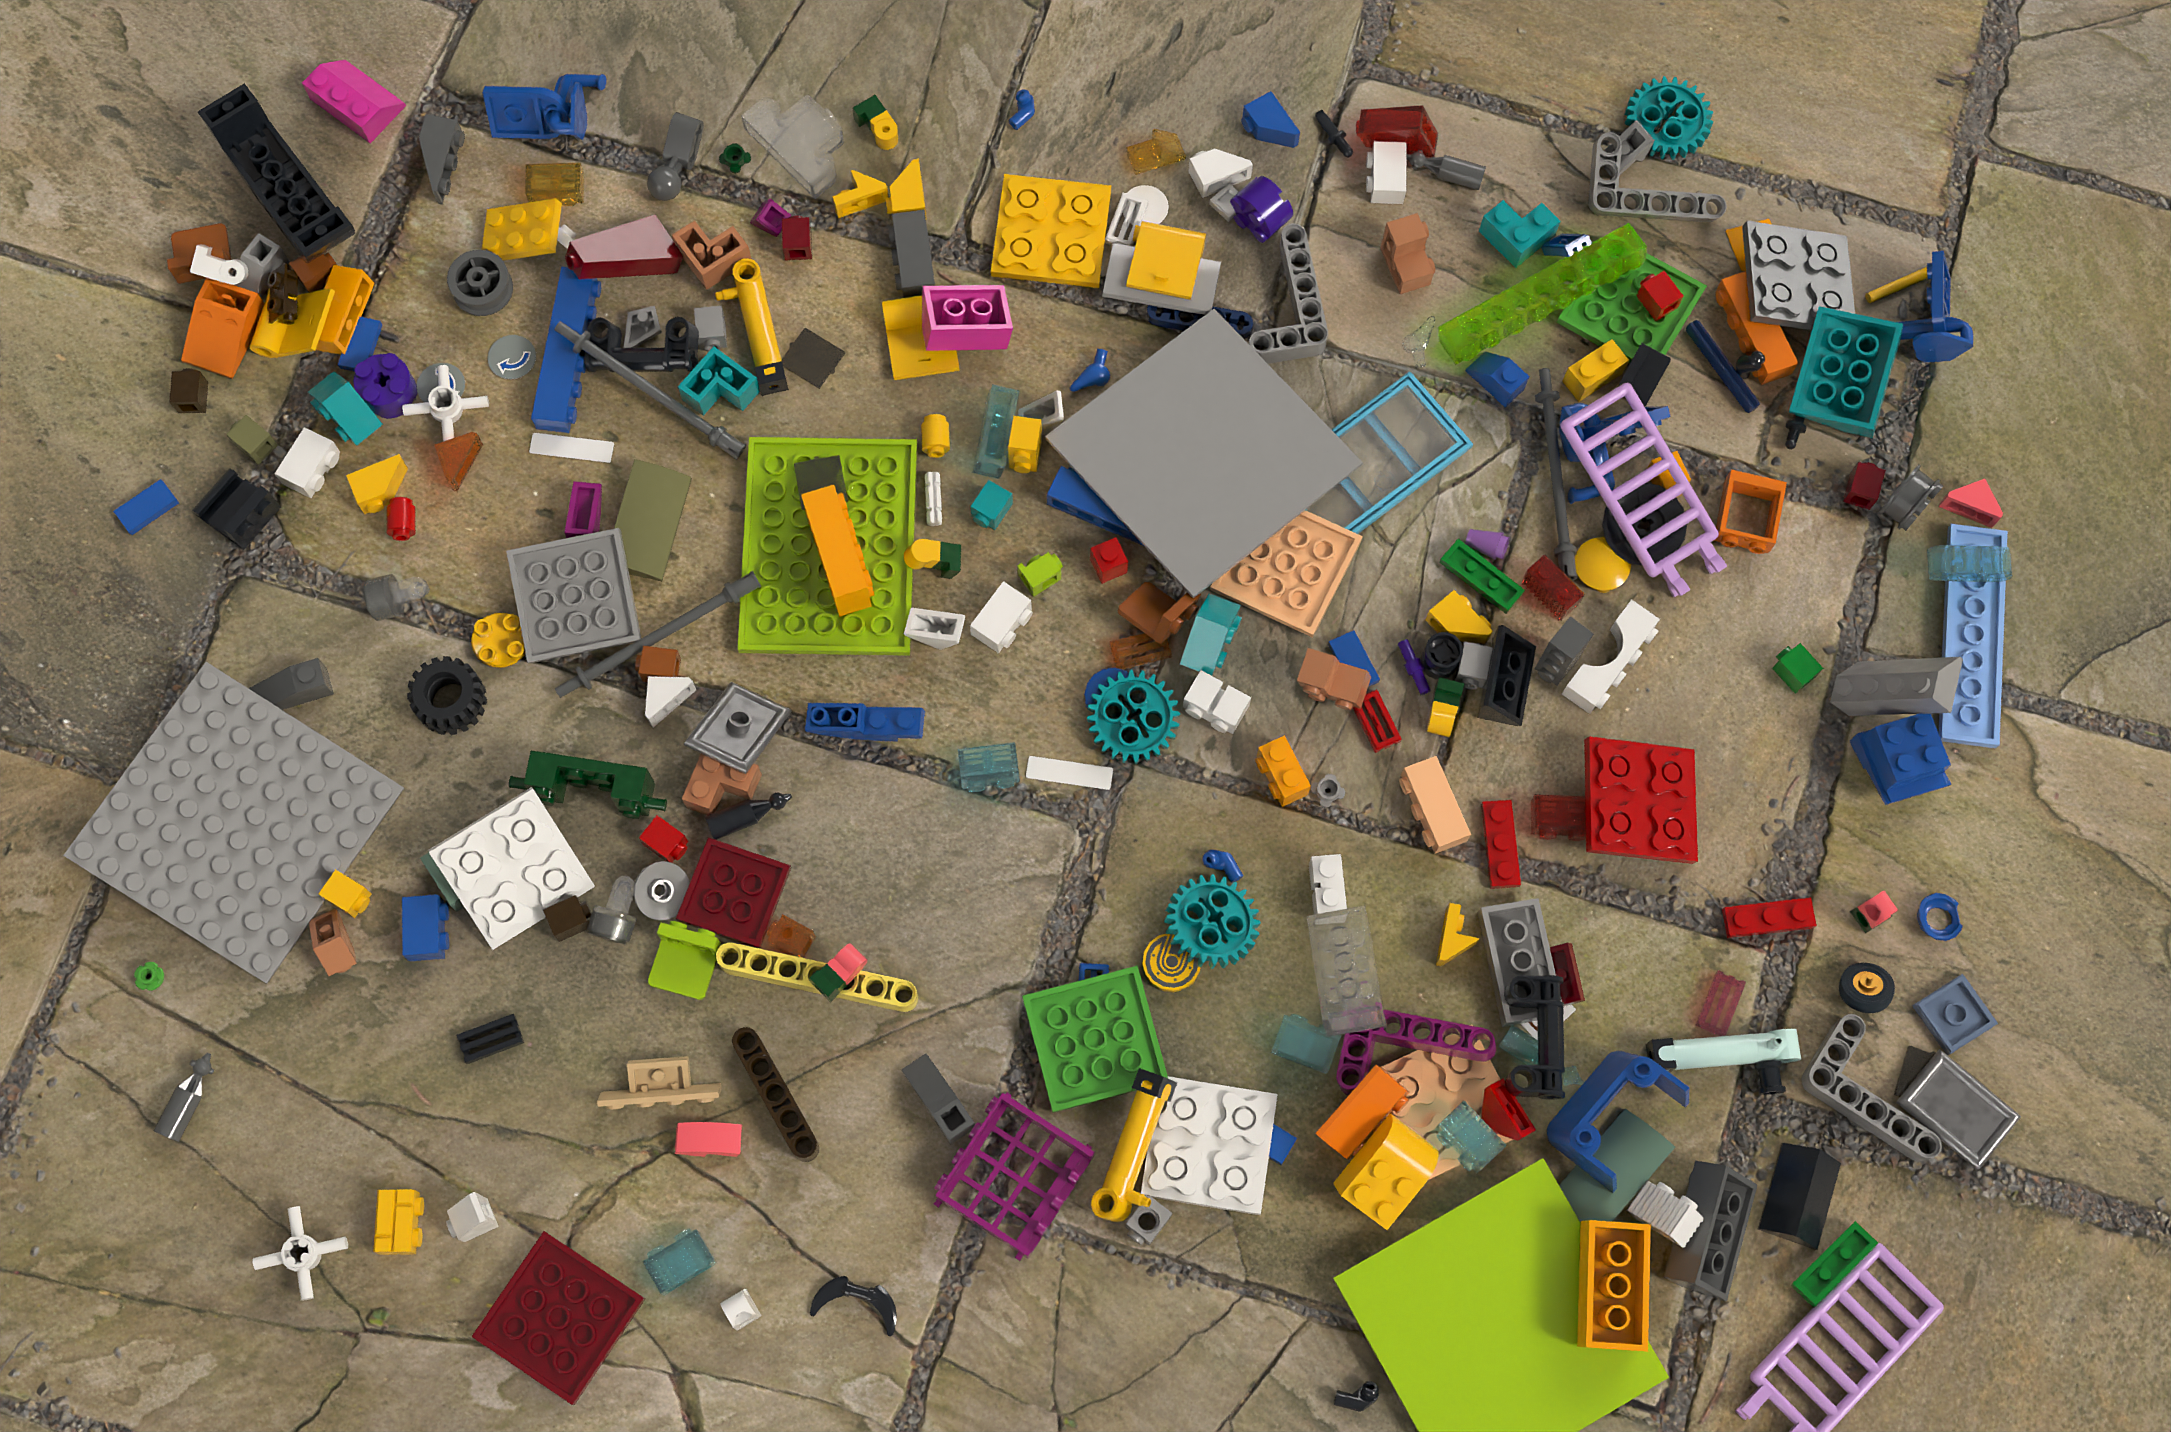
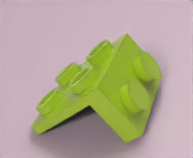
[648,921,721,1000]

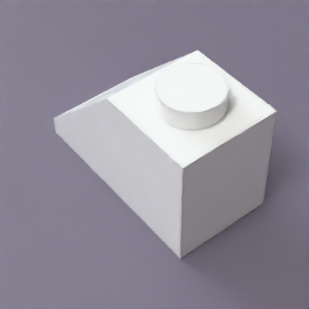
[1189,149,1253,198]
[446,1192,499,1242]

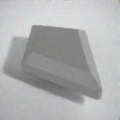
[624,306,662,348]

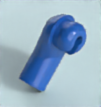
[1008,89,1035,130]
[1202,850,1244,883]

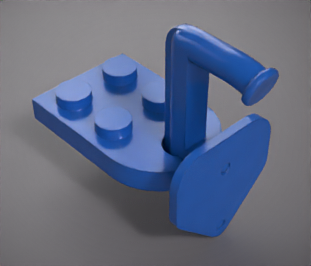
[482,74,606,140]
[1897,251,1973,362]
[1559,403,1671,504]

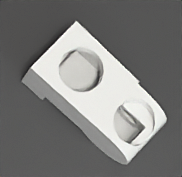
[190,244,248,285]
[720,1289,761,1331]

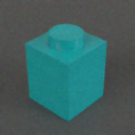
[970,480,1013,530]

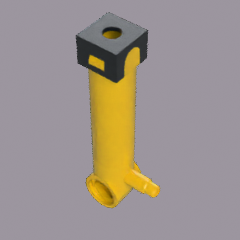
[715,258,789,396]
[1091,1068,1178,1222]

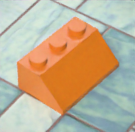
[1315,1065,1410,1160]

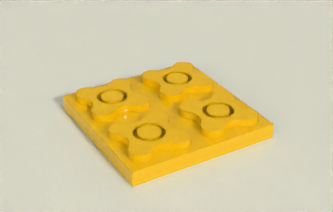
[991,174,1112,288]

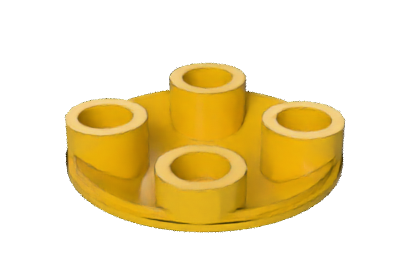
[1575,537,1631,593]
[471,613,526,668]

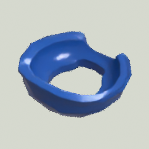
[1917,893,1963,941]

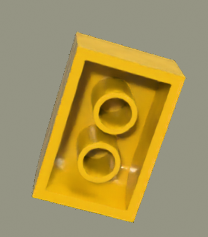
[1333,1113,1439,1230]

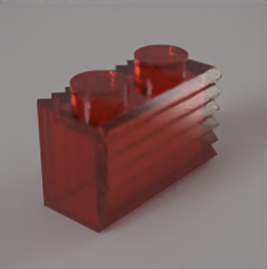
[1522,555,1585,621]
[1531,794,1586,841]

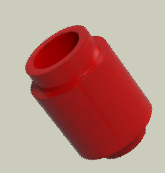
[386,497,416,541]

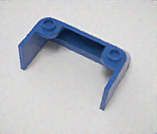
[1547,1051,1690,1193]

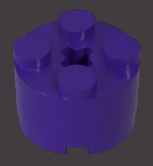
[1230,176,1293,243]
[353,353,417,419]

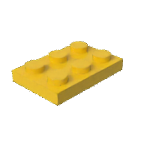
[481,198,562,261]

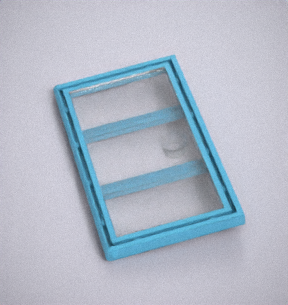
[1306,371,1473,534]

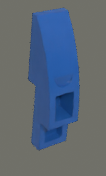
[805,703,925,742]

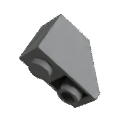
[235,233,290,297]

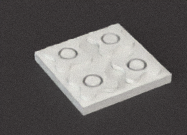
[428,787,595,950]
[1141,1076,1278,1215]

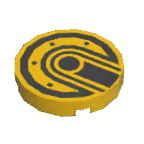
[1142,934,1200,993]

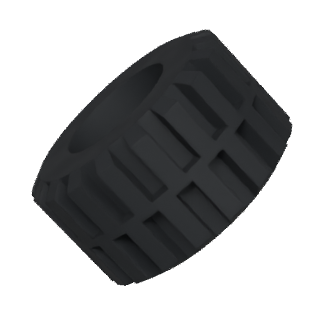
[407,656,487,735]

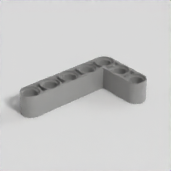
[1588,132,1727,222]
[1249,223,1328,364]
[1801,1014,1942,1162]

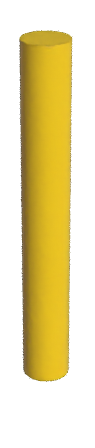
[1865,267,1928,303]

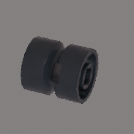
[1421,632,1463,679]

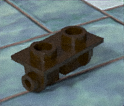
[267,263,298,325]

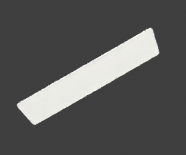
[529,433,614,463]
[1026,756,1113,790]

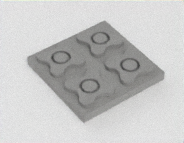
[506,528,641,663]

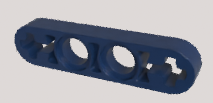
[1147,305,1253,339]

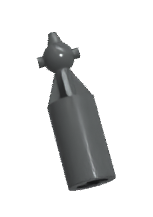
[1406,150,1486,190]
[154,1053,214,1142]

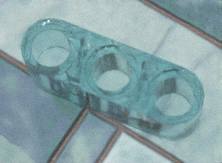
[1927,545,2012,582]

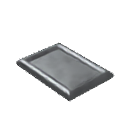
[684,682,792,774]
[1896,1049,2021,1171]

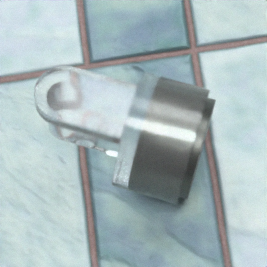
[363,574,430,621]
[586,876,637,945]

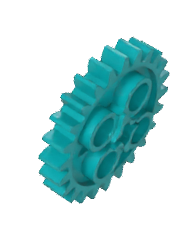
[1624,76,1713,160]
[1087,669,1180,764]
[1164,874,1261,969]

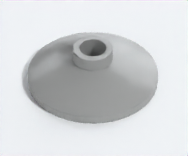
[634,861,690,920]

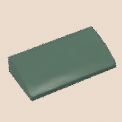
[1559,1109,1675,1223]

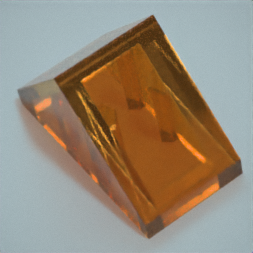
[435,432,483,492]

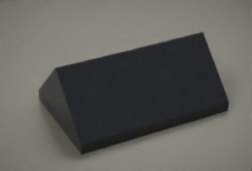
[1477,625,1536,726]
[1758,1143,1841,1250]

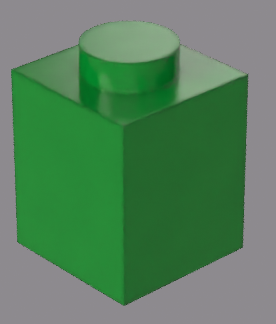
[1772,643,1824,694]

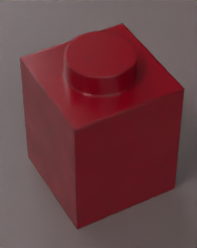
[782,215,812,261]
[1843,462,1886,510]

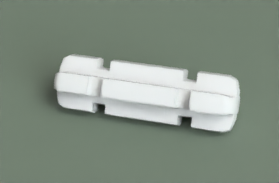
[925,472,942,526]

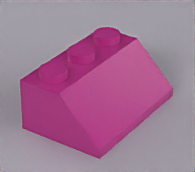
[302,60,406,143]
[922,285,1013,351]

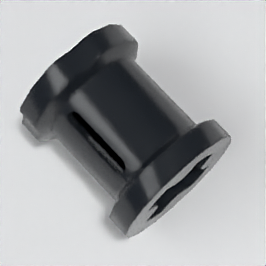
[1754,1061,1786,1095]

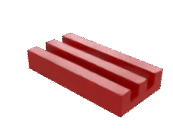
[1352,689,1402,753]

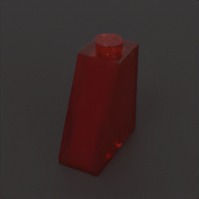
[1356,105,1438,158]

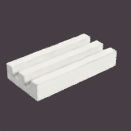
[1105,192,1148,246]

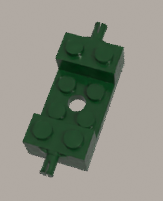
[509,750,667,819]

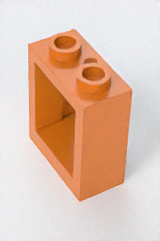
[1713,469,1787,554]

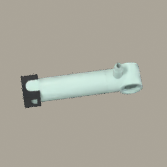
[1646,1029,1801,1073]

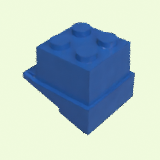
[1850,713,1952,805]

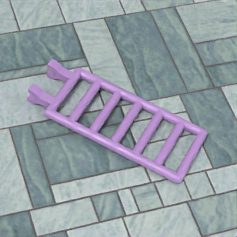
[1560,383,1727,597]
[1735,1243,1944,1432]

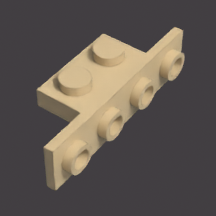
[597,1056,722,1110]

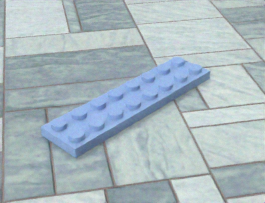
[1938,524,2008,749]

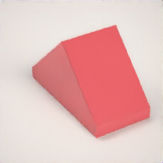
[1939,479,2003,528]

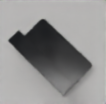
[1617,343,1671,407]

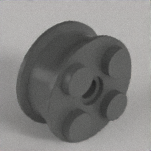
[447,250,513,316]
[1878,464,1943,531]

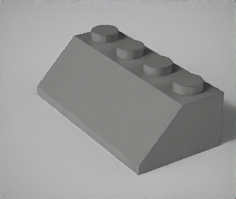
[1830,657,1963,716]

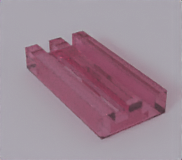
[1696,970,1746,1036]

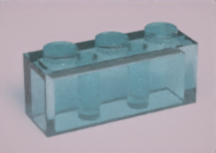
[972,384,1019,479]

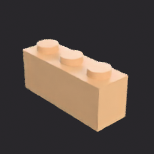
[1399,756,1471,854]

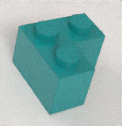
[1479,200,1561,268]
[678,346,760,416]
[308,371,383,446]
[1180,593,1242,676]

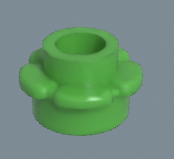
[134,962,164,991]

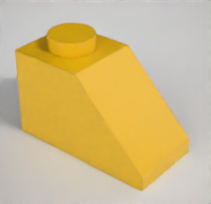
[886,158,927,220]
[346,454,408,514]

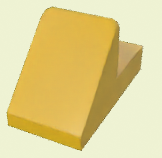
[832,170,889,218]
[1436,903,1479,966]

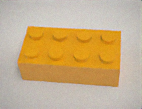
[801,484,875,617]
[1577,1220,1651,1352]

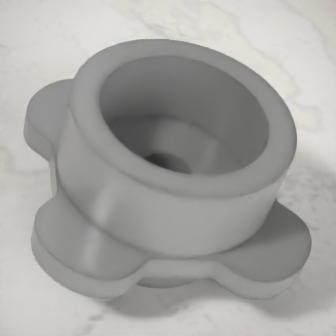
[1311,774,1345,808]

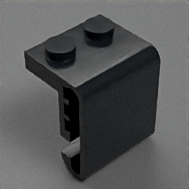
[192,468,281,550]

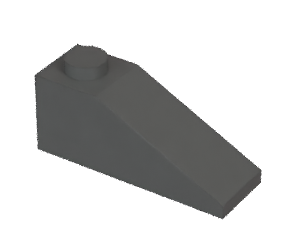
[248,658,334,710]

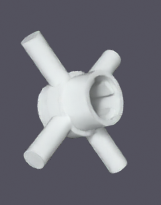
[402,365,489,447]
[253,1206,348,1301]

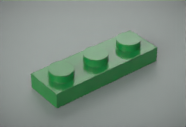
[1439,539,1525,614]
[1791,1221,1879,1308]

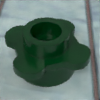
[719,143,751,174]

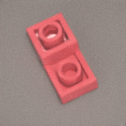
[675,1122,742,1157]

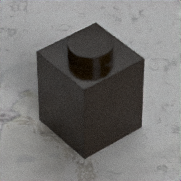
[169,368,208,414]
[543,895,593,942]

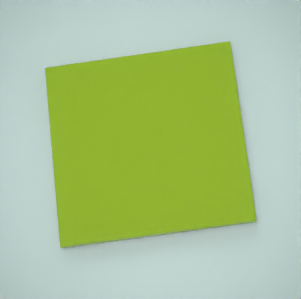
[1333,1158,1669,1432]

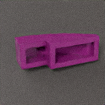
[564,481,602,538]

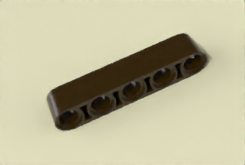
[732,1027,820,1162]

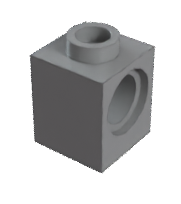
[694,305,727,351]
[1455,642,1493,689]
[1125,1195,1172,1245]

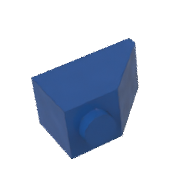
[1241,91,1300,148]
[1465,351,1530,407]

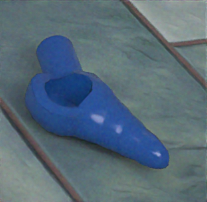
[1070,349,1110,392]

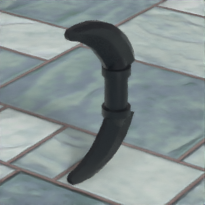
[810,1276,897,1336]

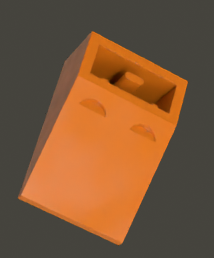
[181,277,264,379]

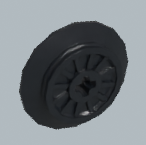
[1602,483,1687,566]

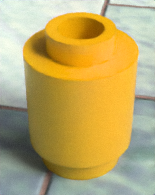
[921,414,950,458]

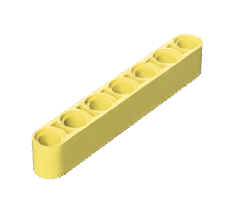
[716,943,918,1012]

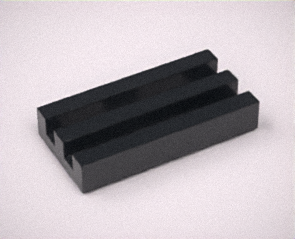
[456,1014,524,1064]

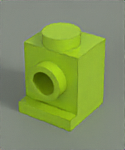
[1017,552,1063,597]

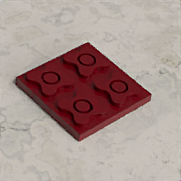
[471,1231,646,1405]

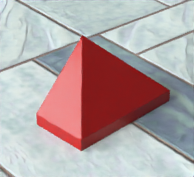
[1480,1078,1536,1141]

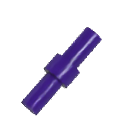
[1398,639,1431,695]

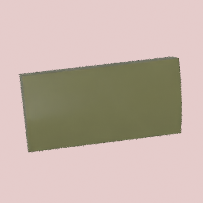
[614,459,692,582]

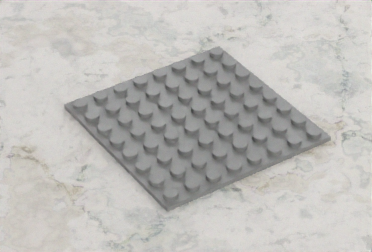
[1045,309,1363,598]
[63,662,405,984]

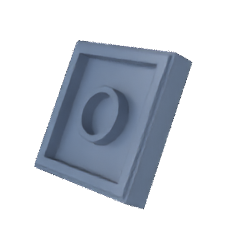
[1912,974,1998,1055]

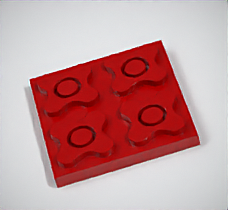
[1584,736,1698,864]

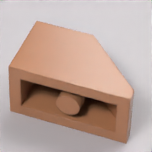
[309,908,357,976]

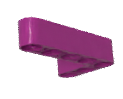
[1336,1006,1496,1096]

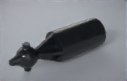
[705,792,792,840]

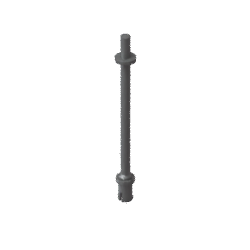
[554,321,746,460]
[1535,368,1578,581]
[555,571,761,698]

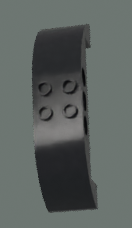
[198,83,355,263]

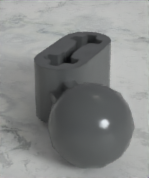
[647,112,704,201]

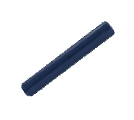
[1686,320,1760,413]

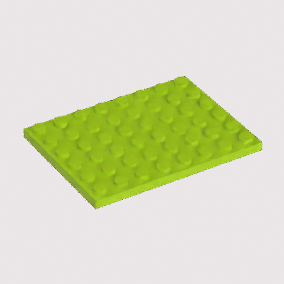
[738,437,917,656]

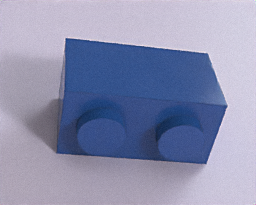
[402,895,450,961]

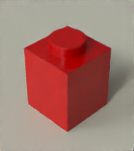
[1636,271,1684,321]
[1090,537,1128,584]
[639,815,688,863]

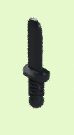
[1316,110,1353,158]
[1785,414,1807,450]

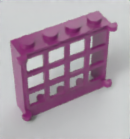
[934,1092,1095,1261]

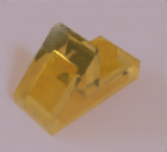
[1126,129,1186,175]

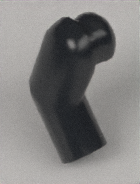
[1736,351,1766,379]
[1334,1381,1379,1412]

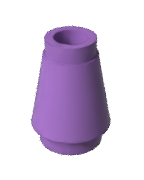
[1465,529,1509,560]

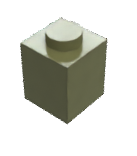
[226,415,278,465]

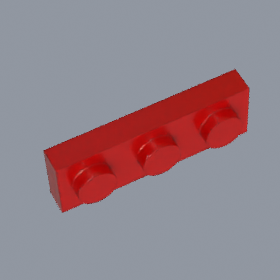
[1481,800,1521,889]
[1722,897,1817,938]

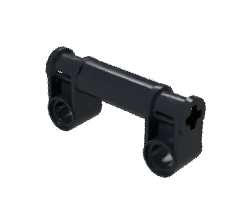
[585,316,699,373]
[1504,975,1565,1100]

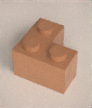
[1380,213,1435,294]
[672,220,751,290]
[1297,648,1371,710]
[682,753,762,815]

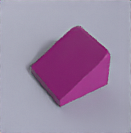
[750,199,791,237]

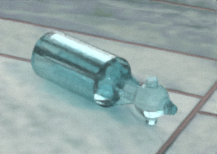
[1498,1024,1584,1086]

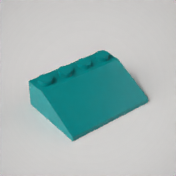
[1789,306,1903,438]

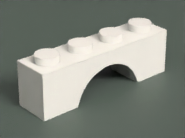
[1562,599,1660,714]

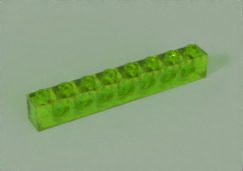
[1438,223,1647,365]

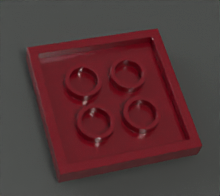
[676,837,791,949]

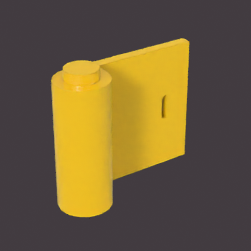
[1126,221,1206,300]
[250,288,335,358]
[882,295,960,380]

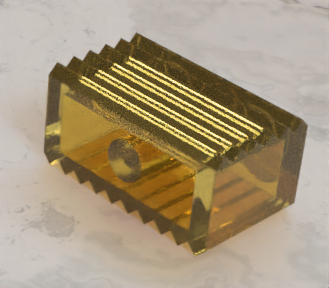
[525,163,584,206]

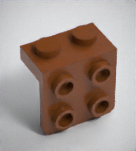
[167,223,232,284]
[1117,582,1201,645]

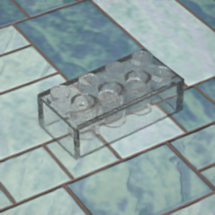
[1307,905,1387,1037]

